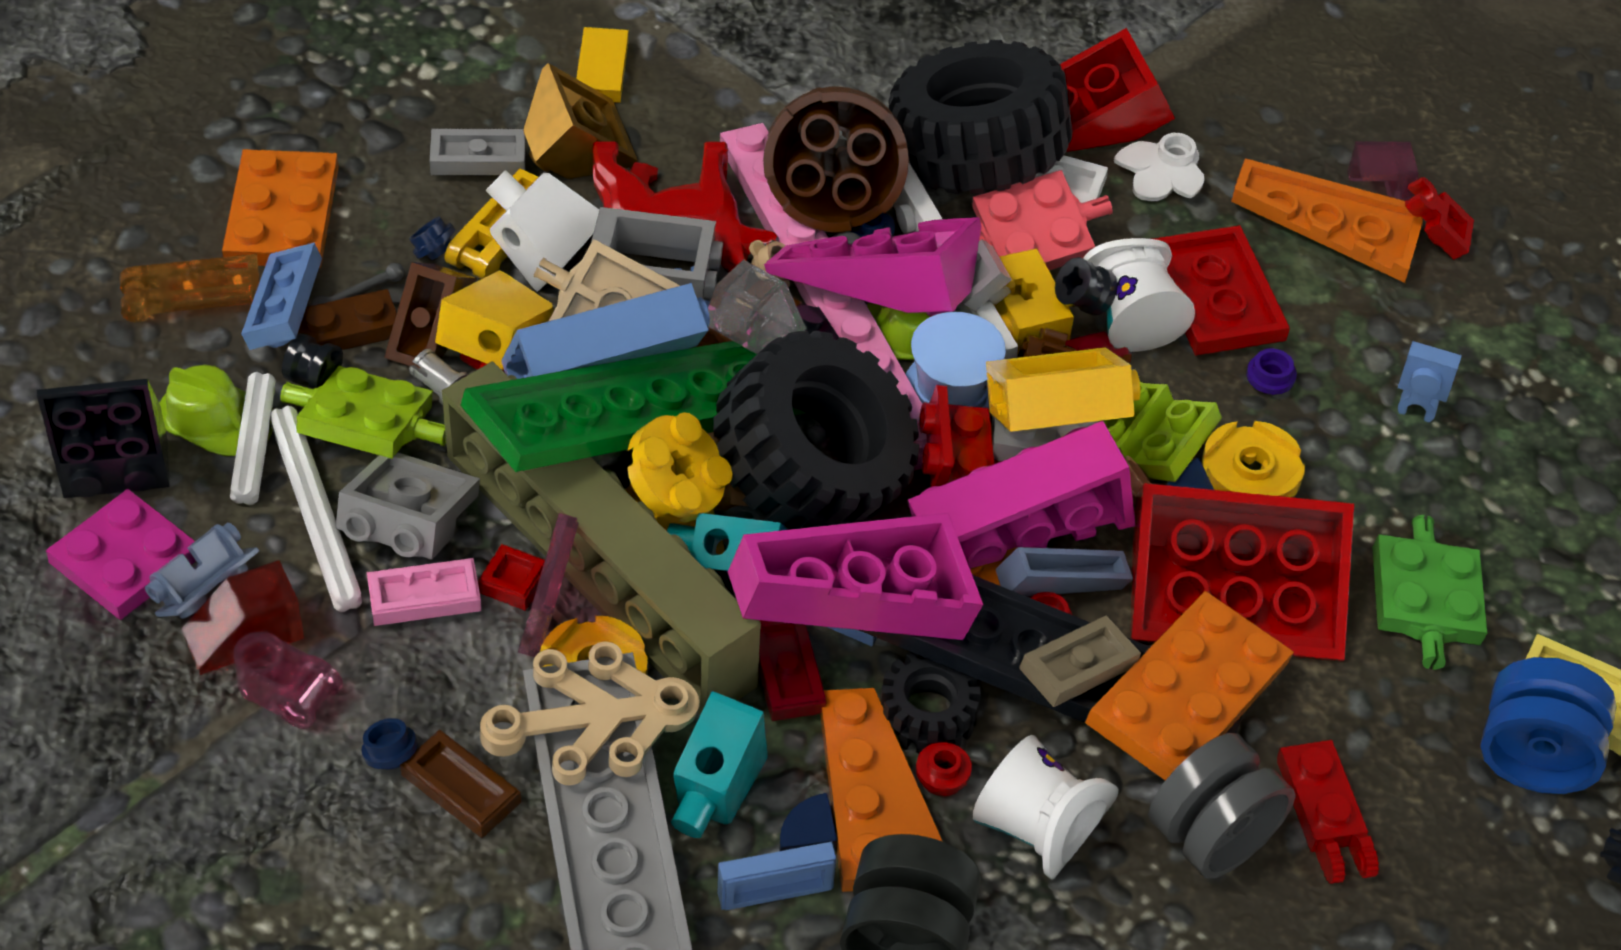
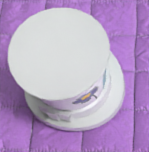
[1083,238,1195,352]
[973,735,1118,880]

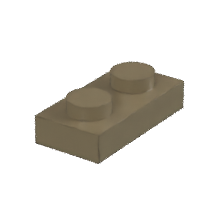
[1019,615,1141,707]

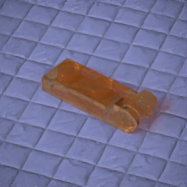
[120,254,260,322]

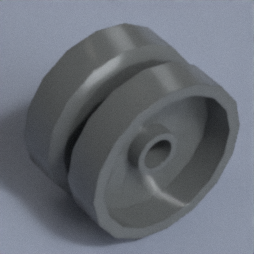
[1148,733,1296,879]

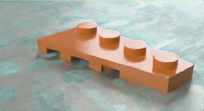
[1231,158,1423,283]
[820,688,943,892]

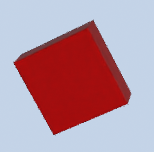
[478,544,550,611]

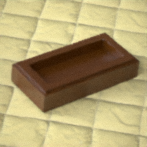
[400,729,521,838]

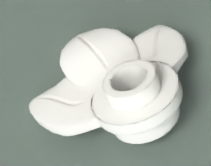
[1114,133,1204,201]

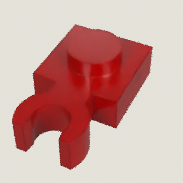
[1405,177,1474,260]

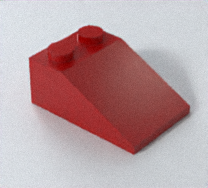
[1060,28,1175,152]

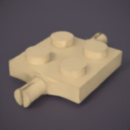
[533,239,680,322]

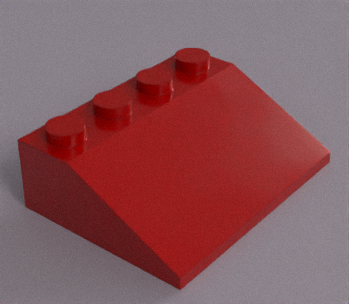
[1130,483,1354,662]

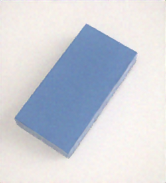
[717,842,836,911]

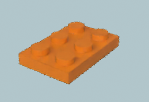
[222,149,339,268]

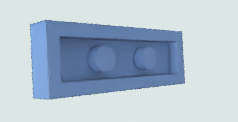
[241,243,322,350]

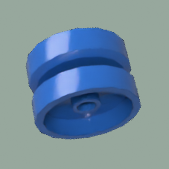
[1480,657,1617,794]

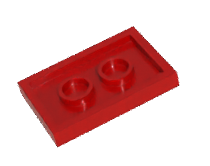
[1152,225,1290,356]

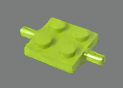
[280,366,446,459]

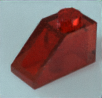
[181,560,304,675]

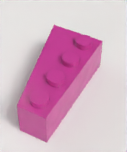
[908,421,1135,568]
[728,513,983,640]

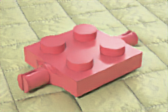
[972,170,1113,270]

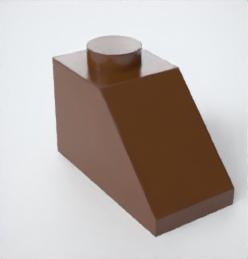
[384,262,477,369]

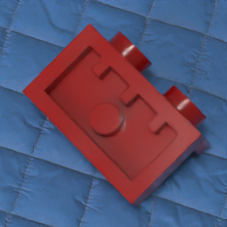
[919,385,994,487]

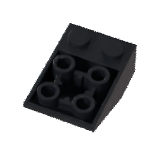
[37,379,170,498]

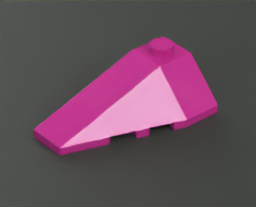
[764,217,981,317]

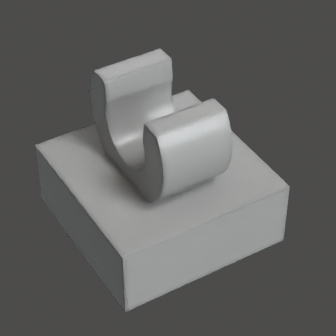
[963,239,1012,311]

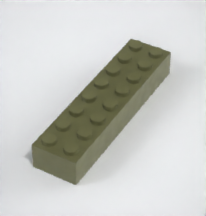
[442,361,761,715]

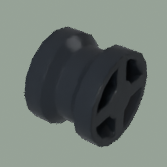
[1054,257,1118,316]
[282,333,343,389]

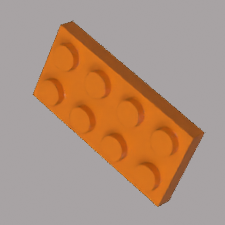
[1085,591,1294,781]

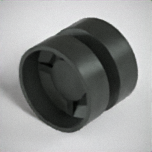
[840,834,981,950]

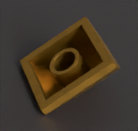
[523,63,638,179]

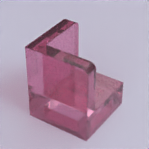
[1347,141,1419,201]

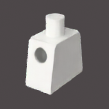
[485,170,599,292]

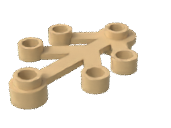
[480,641,699,785]

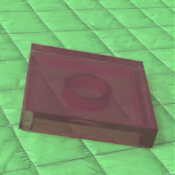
[518,513,579,657]

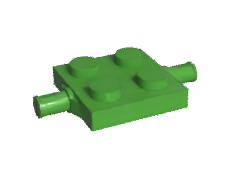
[1372,515,1487,670]

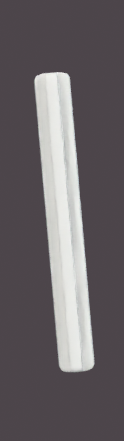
[270,405,362,612]

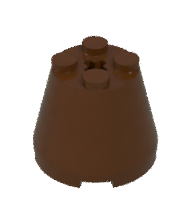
[763,86,909,232]

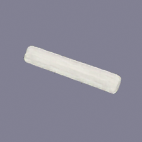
[230,372,276,505]

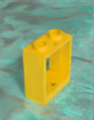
[986,347,1141,432]

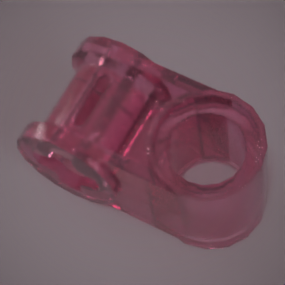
[234,632,343,729]

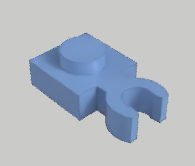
[1398,341,1462,422]

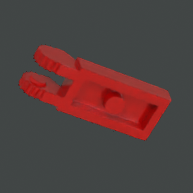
[1277,740,1379,884]

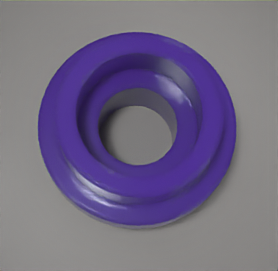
[1246,348,1297,395]

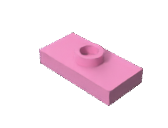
[367,558,482,626]

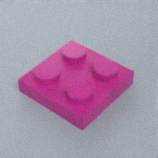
[46,489,196,620]

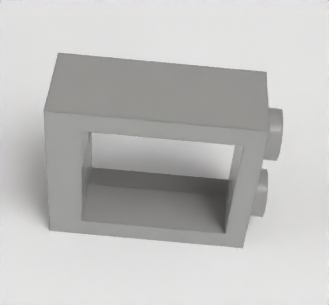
[591,207,723,301]

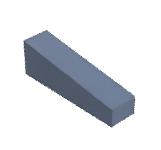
[995,547,1133,596]

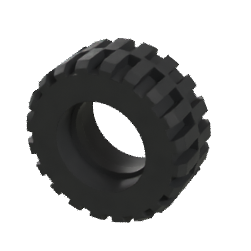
[888,40,1073,194]
[713,331,919,530]

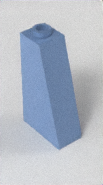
[501,283,710,379]

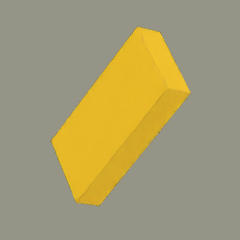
[576,27,629,103]

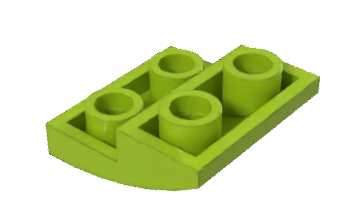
[1098,382,1222,482]

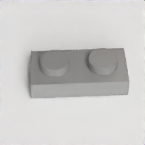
[430,129,526,175]

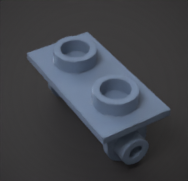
[145,523,259,619]

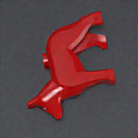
[592,141,779,293]

